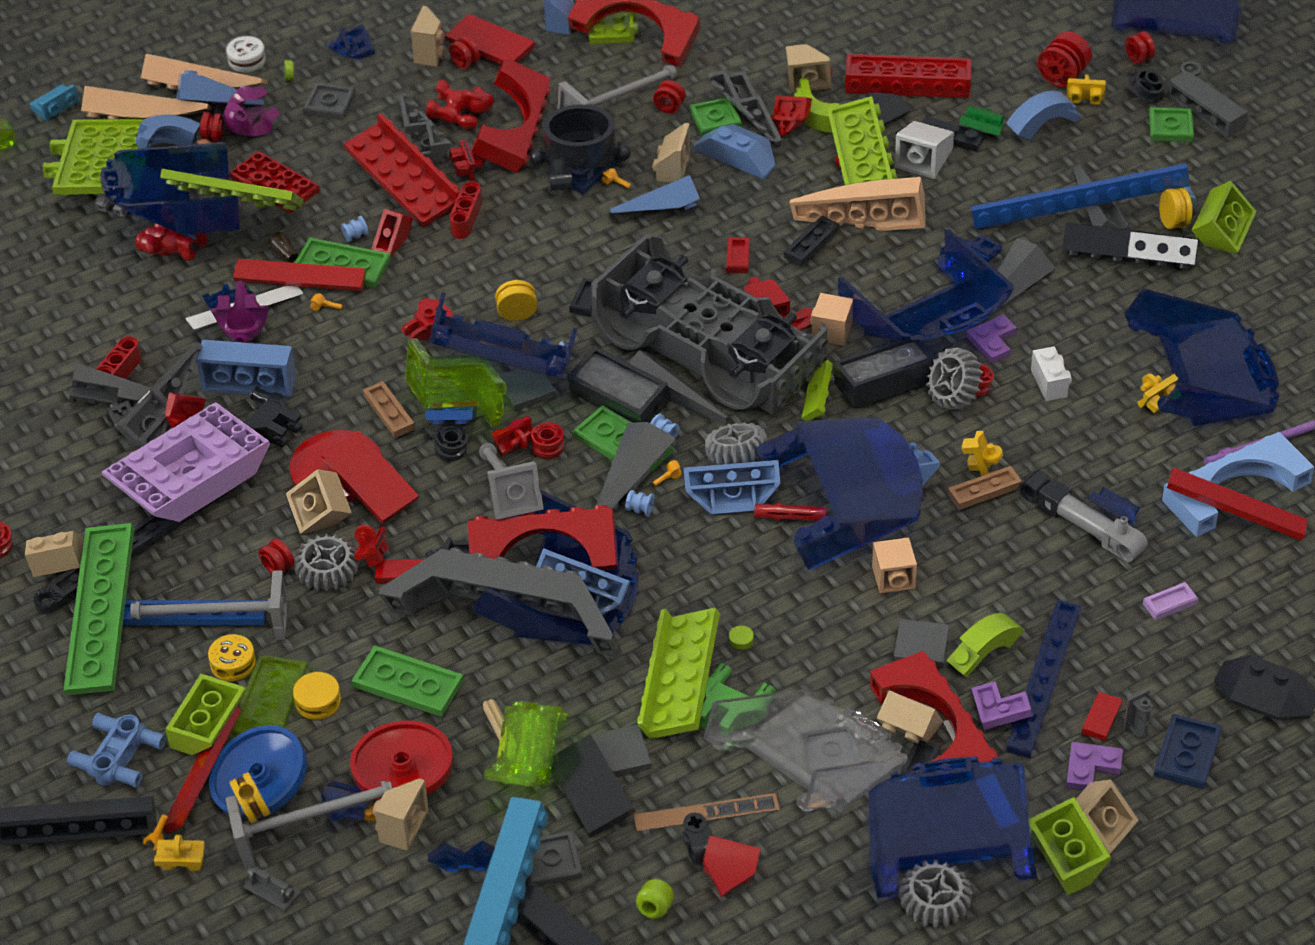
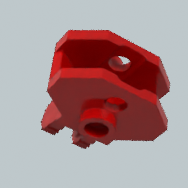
[401,298,454,344]

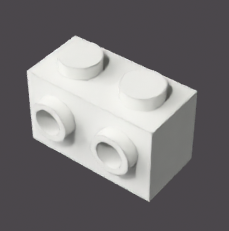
[1031,346,1072,401]

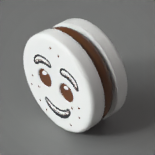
[226,36,266,73]

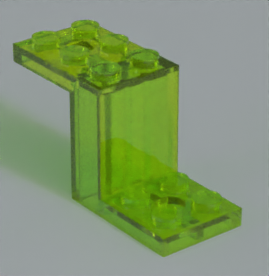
[405,338,507,426]
[484,701,569,787]

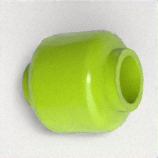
[636,879,674,919]

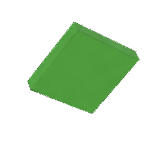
[689,98,742,137]
[1149,108,1194,142]

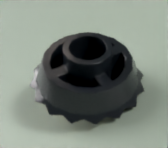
[1128,69,1165,103]

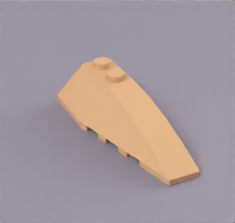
[141,54,268,90]
[81,86,212,119]
[790,177,926,231]

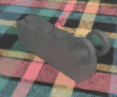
[1167,61,1248,139]

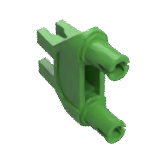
[699,663,776,740]

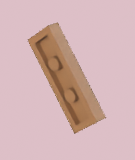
[363,381,415,438]
[948,466,1022,510]

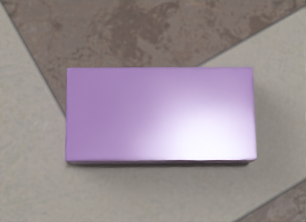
[1143,582,1198,621]

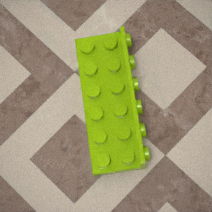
[589,12,638,44]
[827,96,897,185]
[637,607,720,739]

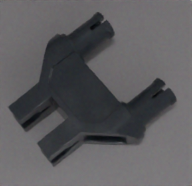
[241,386,302,447]

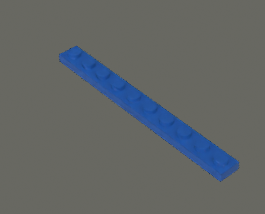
[971,163,1190,229]

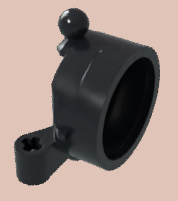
[530,105,631,191]

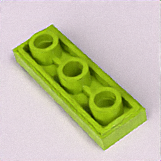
[801,360,833,422]

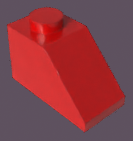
[371,208,414,257]

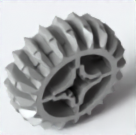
[926,347,983,410]
[705,422,768,465]
[294,533,359,592]
[899,860,972,929]

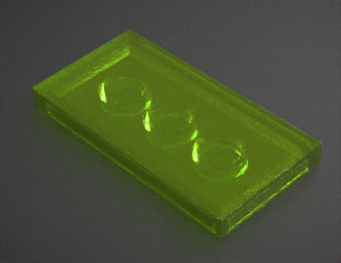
[230,654,308,737]

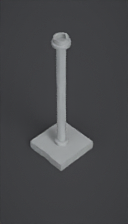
[557,65,677,109]
[479,443,544,520]
[130,571,288,640]
[225,781,392,869]

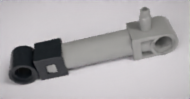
[1019,470,1148,562]

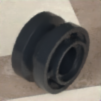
[434,424,468,461]

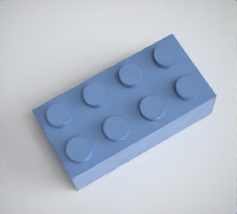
[196,340,297,398]

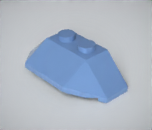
[693,124,776,180]
[683,460,780,515]
[536,548,630,616]

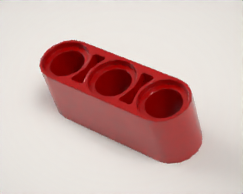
[450,182,482,239]
[96,336,141,379]

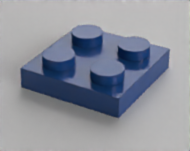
[425,406,477,424]

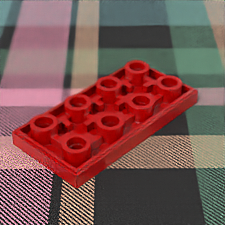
[445,14,535,64]
[229,151,320,214]
[321,430,419,524]

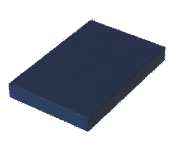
[571,158,621,195]
[1154,713,1222,790]

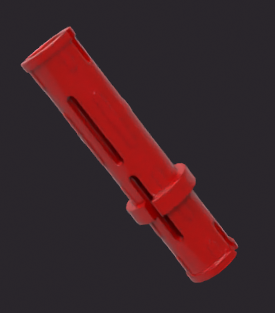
[754,502,826,522]

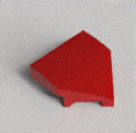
[770,96,812,138]
[165,392,206,428]
[703,836,761,897]

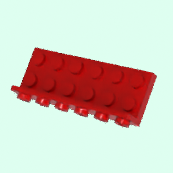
[845,54,971,98]
[344,113,460,228]

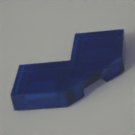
[940,236,1002,264]
[428,841,495,872]

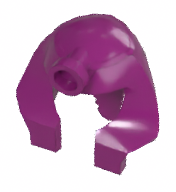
[223,85,280,136]
[211,280,268,343]

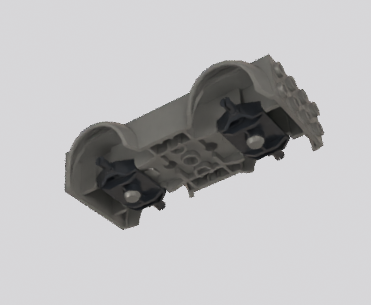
[590,234,828,415]

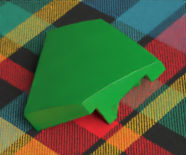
[959,105,1005,136]

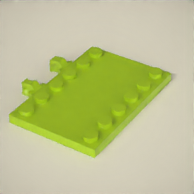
[43,119,151,196]
[160,169,304,211]

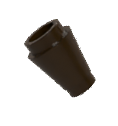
[268,232,298,263]

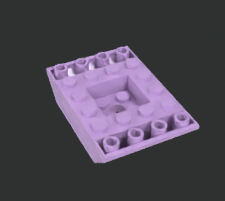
[102,402,270,522]

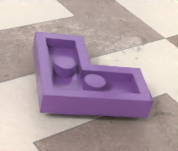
[966,314,1017,364]
[971,681,1033,730]
[1066,742,1123,791]

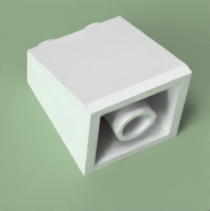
[895,121,954,179]

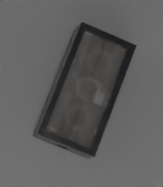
[833,334,936,408]
[567,346,670,423]

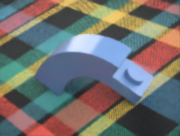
[1007,91,1081,140]
[135,115,200,157]

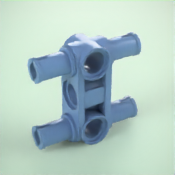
[67,713,167,788]

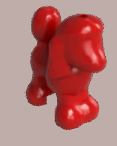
[426,80,494,130]
[135,219,208,261]

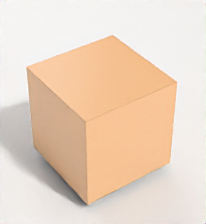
[810,293,853,346]
[872,537,917,593]

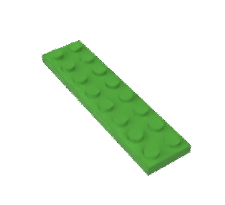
[64,523,135,695]

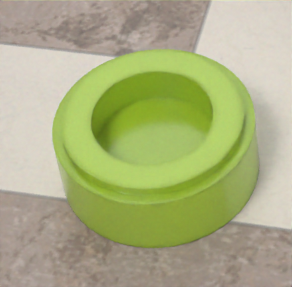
[284,60,294,81]
[729,626,754,650]

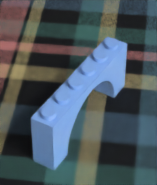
[1162,432,1314,537]

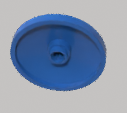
[209,725,307,820]

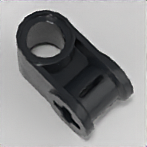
[682,812,713,865]

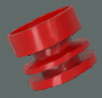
[1037,31,1092,87]

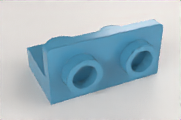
[30,84,79,121]

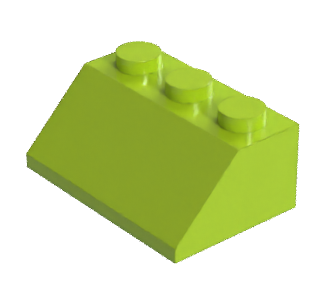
[1192,181,1257,254]
[165,674,246,755]
[1027,797,1111,896]

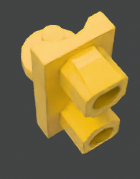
[1066,74,1106,105]
[1137,373,1182,414]
[962,431,1003,476]
[154,835,206,871]

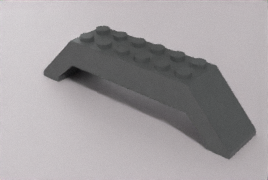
[378,548,622,658]

